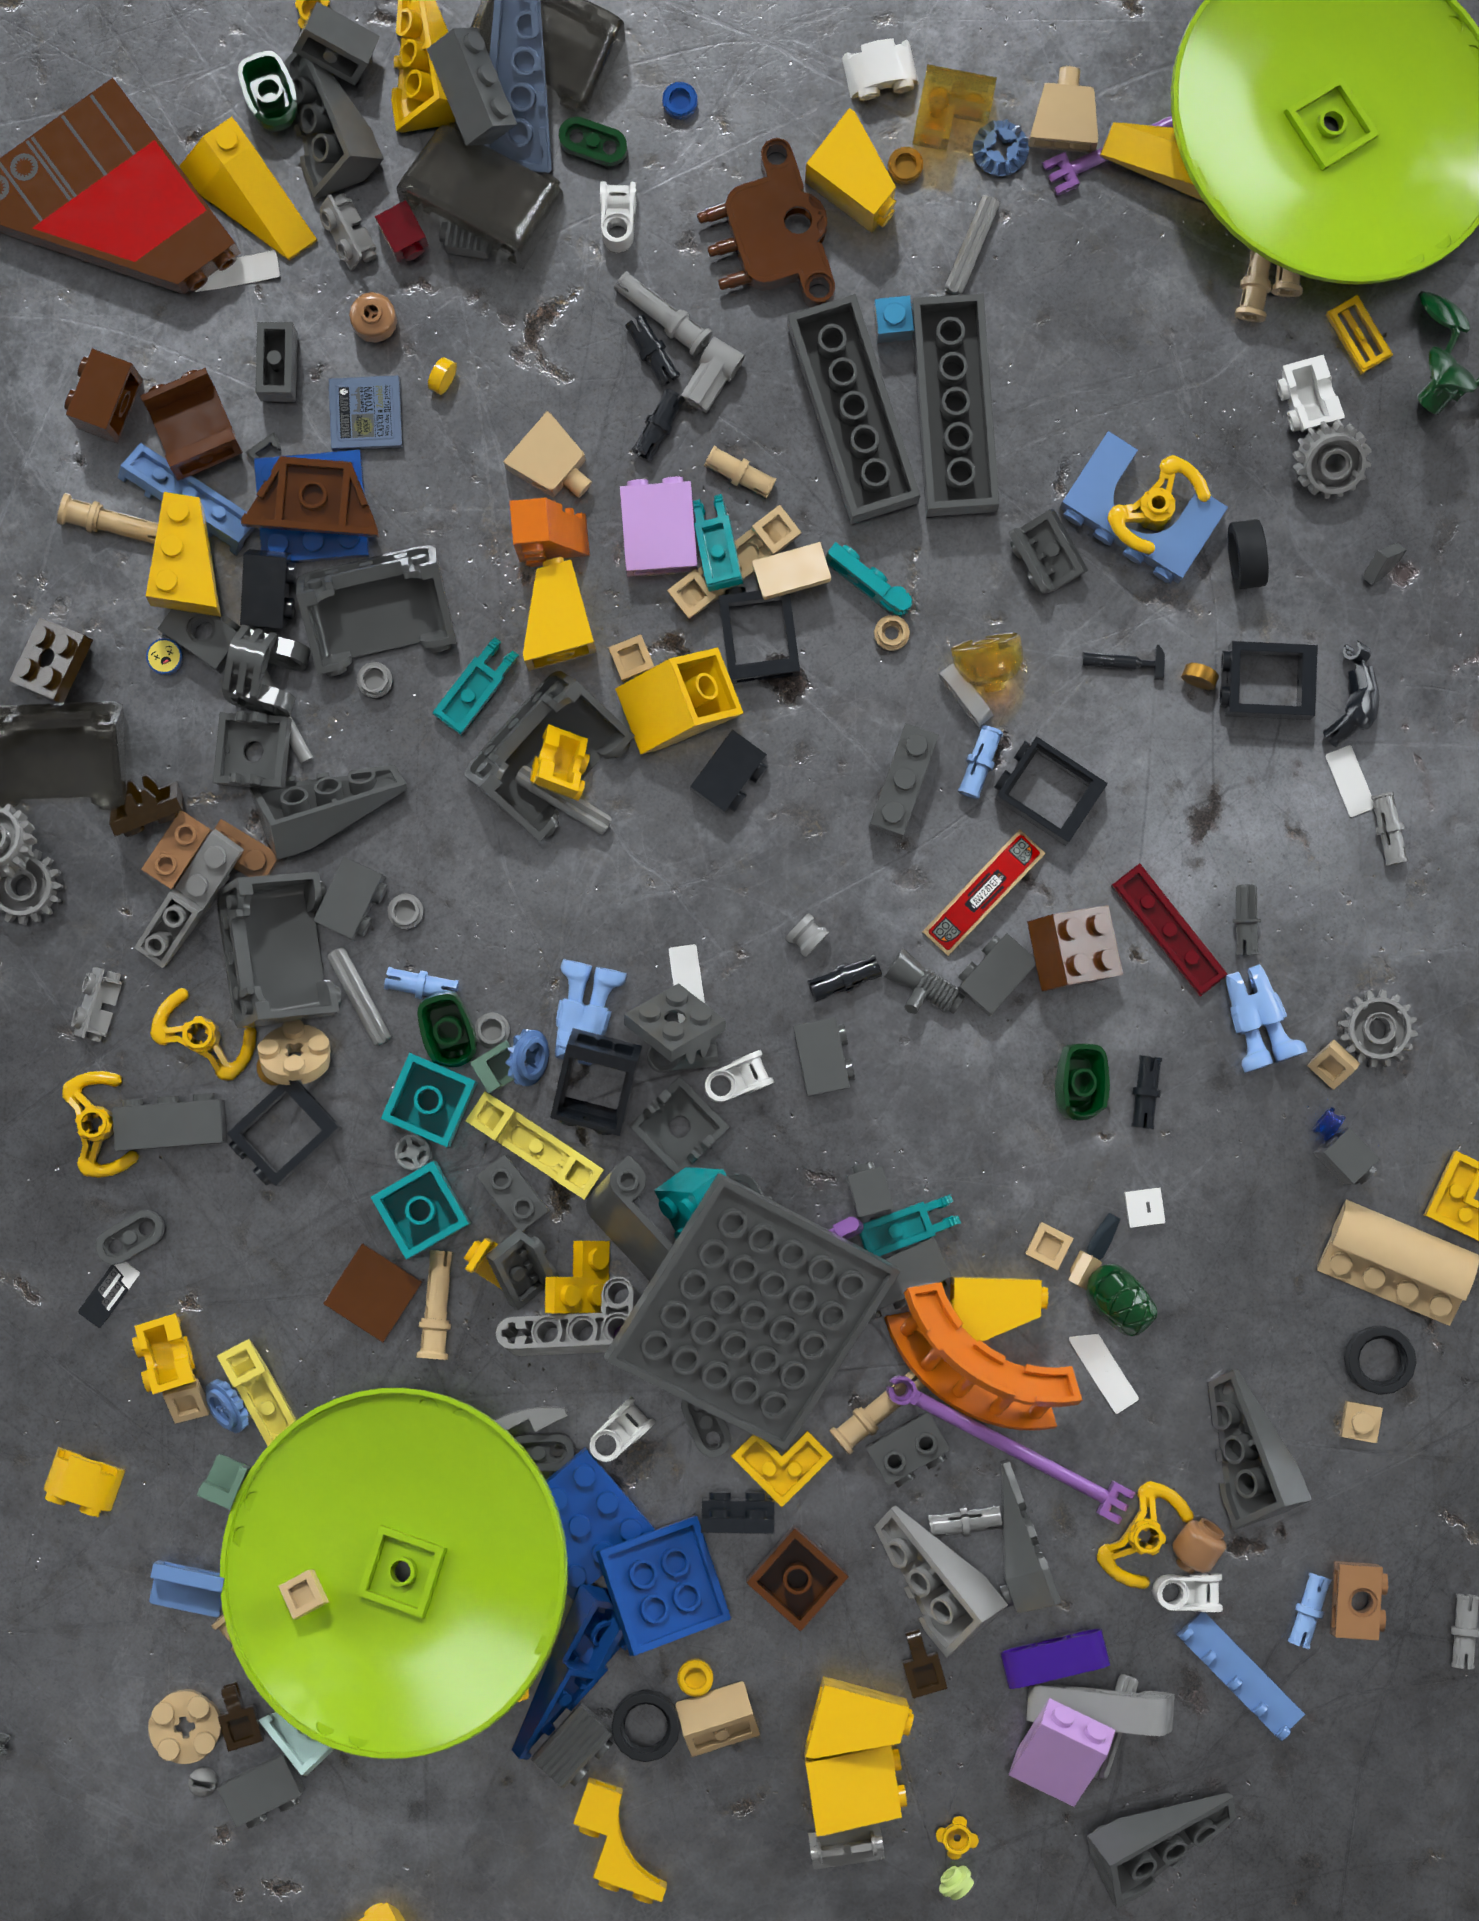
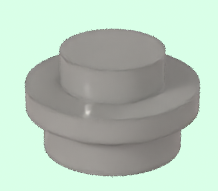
[357,662,393,698]
[388,894,424,929]
[474,1012,510,1048]

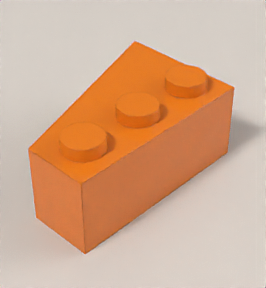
[509,498,590,567]

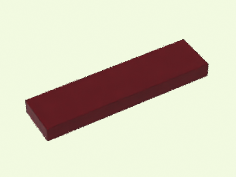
[1111,863,1228,997]

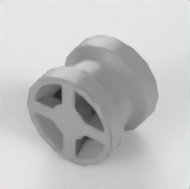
[785,913,830,958]
[395,1134,433,1170]

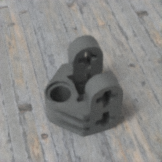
[222,625,311,717]

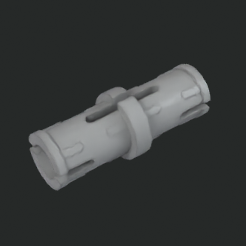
[1371,792,1409,866]
[928,1506,1003,1537]
[1451,1594,1479,1669]

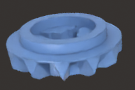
[973,119,1029,176]
[505,1029,549,1086]
[206,1379,249,1433]

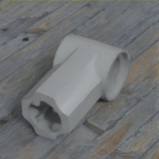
[681,337,745,413]

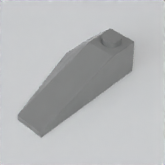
[874,1505,1008,1658]

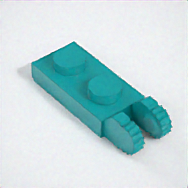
[693,494,744,592]
[825,542,913,617]
[432,637,519,735]
[859,1194,961,1256]

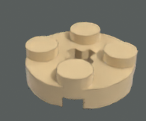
[257,1020,331,1085]
[148,1689,222,1764]

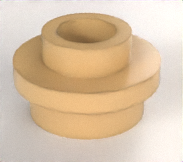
[874,615,910,651]

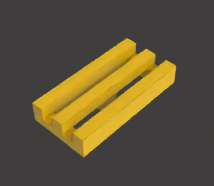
[1325,295,1393,375]

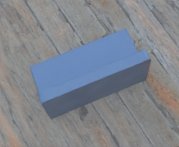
[149,1560,224,1617]

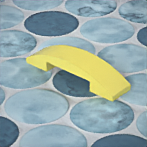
[465,1091,604,1200]
[217,1339,296,1446]

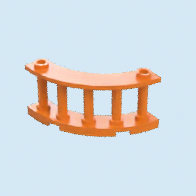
[884,1282,1082,1430]

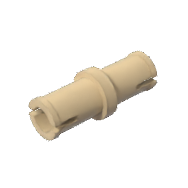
[704,446,777,499]

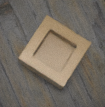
[608,634,654,682]
[1307,1039,1360,1090]
[1025,1222,1074,1270]
[163,1379,210,1424]
[1339,1401,1383,1443]
[278,1569,329,1619]

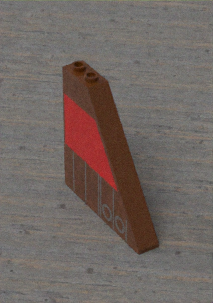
[0,78,241,294]

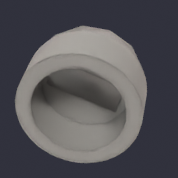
[188,1767,218,1797]

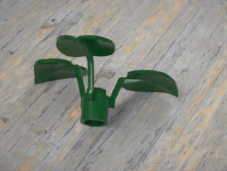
[1417,291,1479,415]

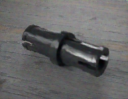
[625,315,680,387]
[632,389,685,461]
[807,955,882,1002]
[1131,1055,1162,1129]

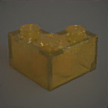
[912,64,997,151]

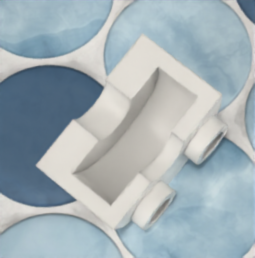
[842,38,919,101]
[1276,355,1345,432]

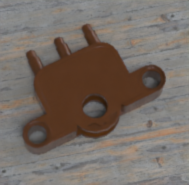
[697,138,835,308]

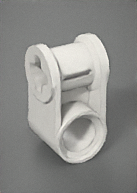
[600,181,636,253]
[704,1050,775,1103]
[590,1396,656,1462]
[1152,1573,1223,1612]

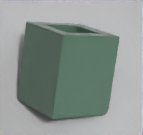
[470,1040,514,1094]
[197,1454,251,1510]

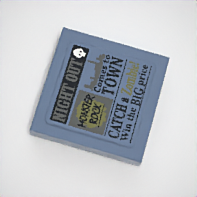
[328,375,403,451]

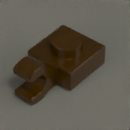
[902,1629,948,1699]
[218,1682,265,1752]

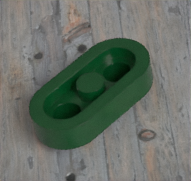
[559,117,627,166]

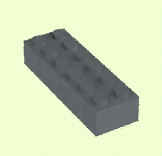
[911,293,999,517]
[787,294,920,524]

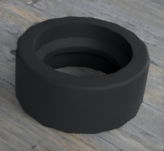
[1228,519,1269,589]
[1344,1325,1416,1395]
[611,1689,680,1762]

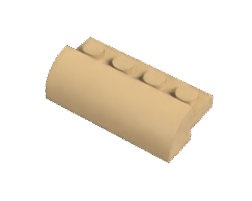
[1317,1199,1479,1326]

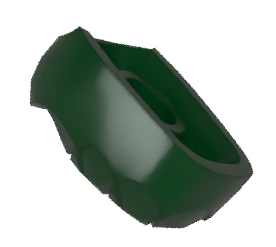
[238,51,297,132]
[417,991,477,1068]
[1055,1043,1110,1121]
[1086,1264,1158,1337]

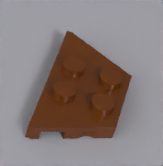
[241,456,379,538]

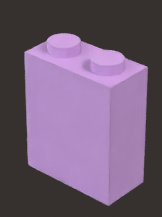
[620,477,697,577]
[1009,1698,1115,1807]

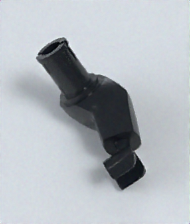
[1323,640,1380,748]

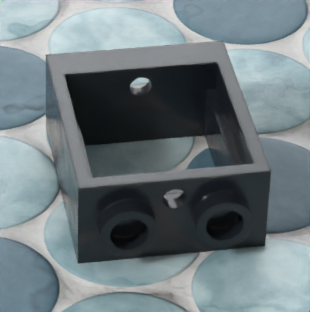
[718,587,800,684]
[1219,641,1318,720]
[994,736,1108,846]
[550,1028,642,1136]
[227,1080,342,1186]

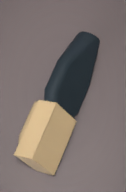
[1068,1213,1121,1290]

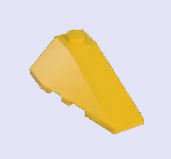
[391,0,456,133]
[179,116,318,261]
[1099,122,1204,202]

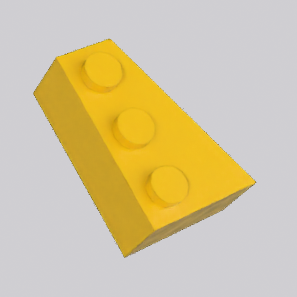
[146,492,221,617]

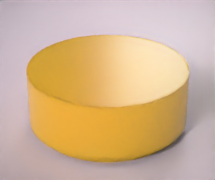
[428,357,457,395]
[677,1659,713,1697]

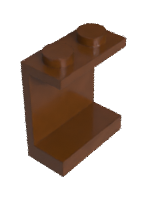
[140,368,243,481]

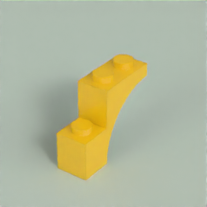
[573,1777,667,1904]

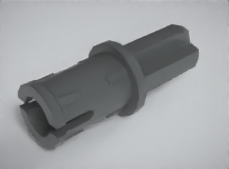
[1233,884,1261,955]

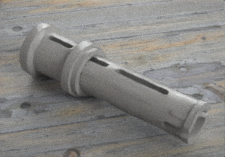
[614,271,713,357]

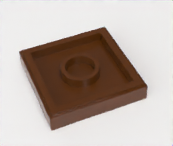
[323,1243,423,1343]

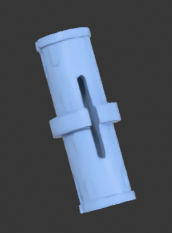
[958,725,1003,799]
[384,967,459,999]
[1288,1572,1332,1649]

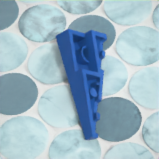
[512,1584,627,1760]

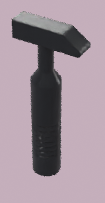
[1082,645,1165,680]

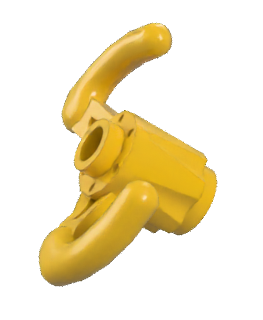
[1107,455,1211,555]
[150,988,257,1081]
[62,1071,139,1178]
[1097,1481,1194,1589]

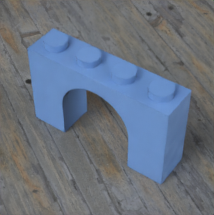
[1060,431,1228,584]

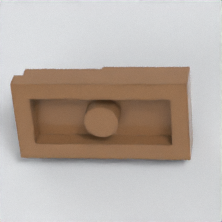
[214,819,280,877]

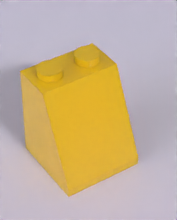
[805,108,896,233]
[523,557,597,671]
[615,647,744,755]
[950,1277,1048,1342]
[805,1676,914,1759]
[804,1745,907,1837]

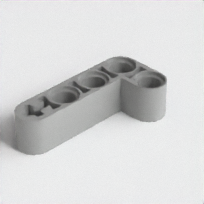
[496,1277,641,1356]
[1026,1683,1175,1736]

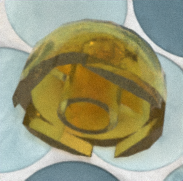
[951,632,1023,692]

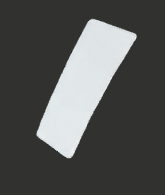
[195,250,280,292]
[668,944,705,1023]
[1069,1334,1139,1414]

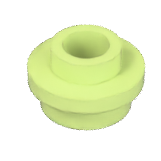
[939,1866,974,1900]

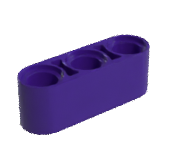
[1000,1628,1110,1689]

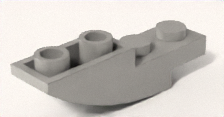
[134,829,244,968]

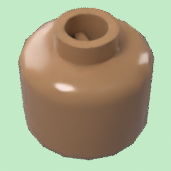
[349,292,397,343]
[1172,1518,1226,1574]

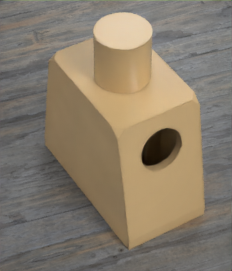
[1028,66,1098,153]
[503,411,592,498]

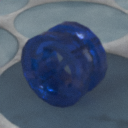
[1312,1106,1346,1142]

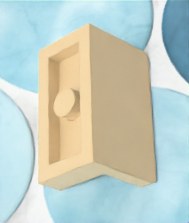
[752,542,831,600]
[676,1681,760,1757]

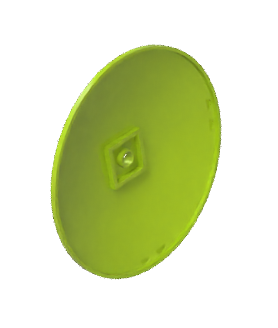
[1171,0,1479,285]
[220,1388,568,1759]

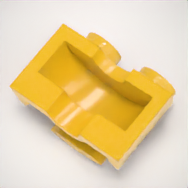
[530,724,590,801]
[132,1313,196,1395]
[44,1447,126,1517]

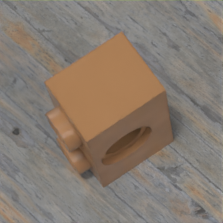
[141,810,212,890]
[1330,1561,1388,1640]

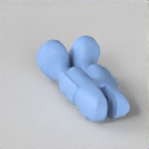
[555,959,627,1066]
[1226,964,1308,1073]

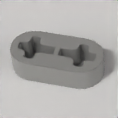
[939,663,994,727]

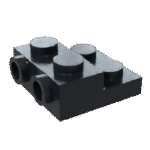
[701,1491,774,1534]

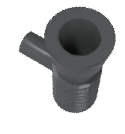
[884,948,965,1014]

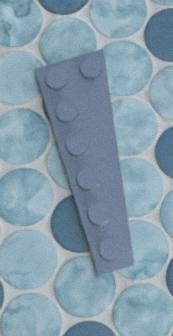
[481,0,552,173]

